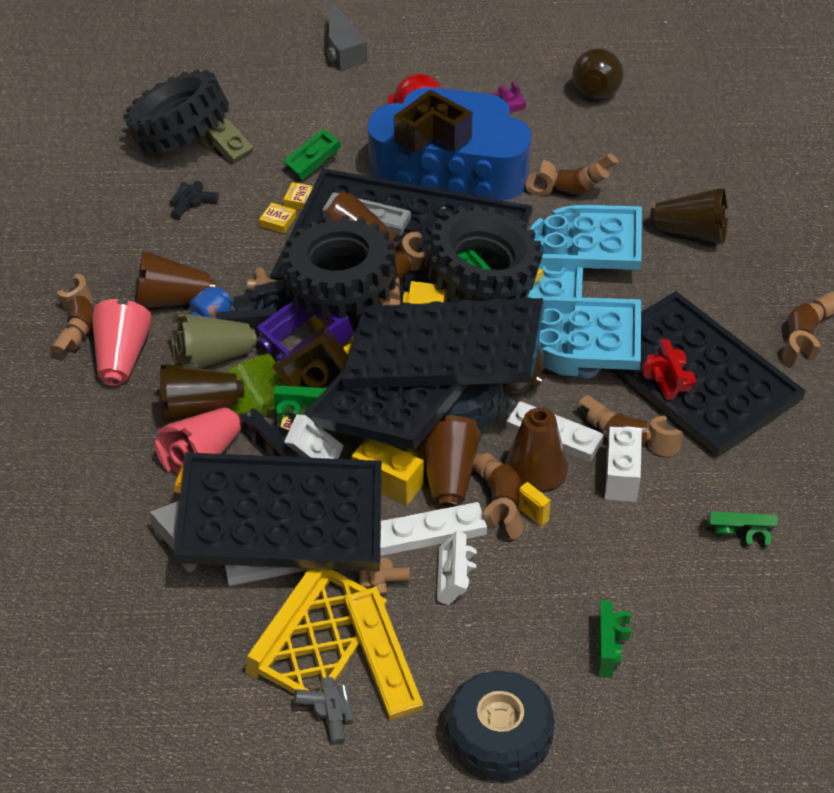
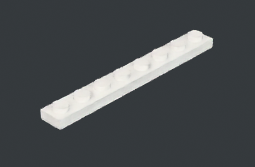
[225,502,487,586]

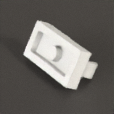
[284,414,344,459]
[437,530,477,606]

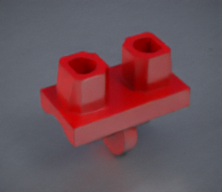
[641,339,696,400]

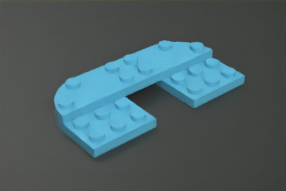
[528,205,642,376]

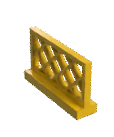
[245,568,387,694]

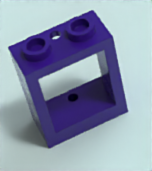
[257,300,354,361]

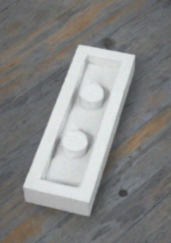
[506,401,604,463]

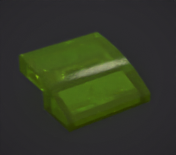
[225,354,285,417]

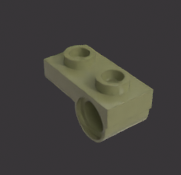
[199,117,254,165]

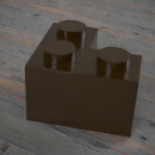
[394,90,473,153]

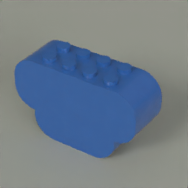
[368,87,531,200]

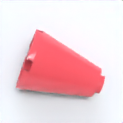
[92,299,152,386]
[155,408,241,479]

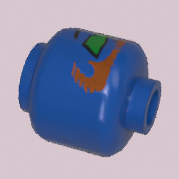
[189,287,233,318]

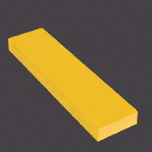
[345,587,423,721]

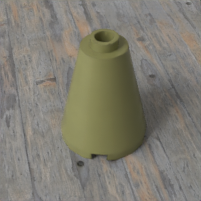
[171,313,256,369]

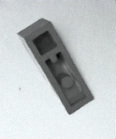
[327,3,367,71]

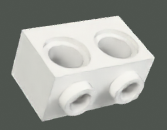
[605,426,642,502]

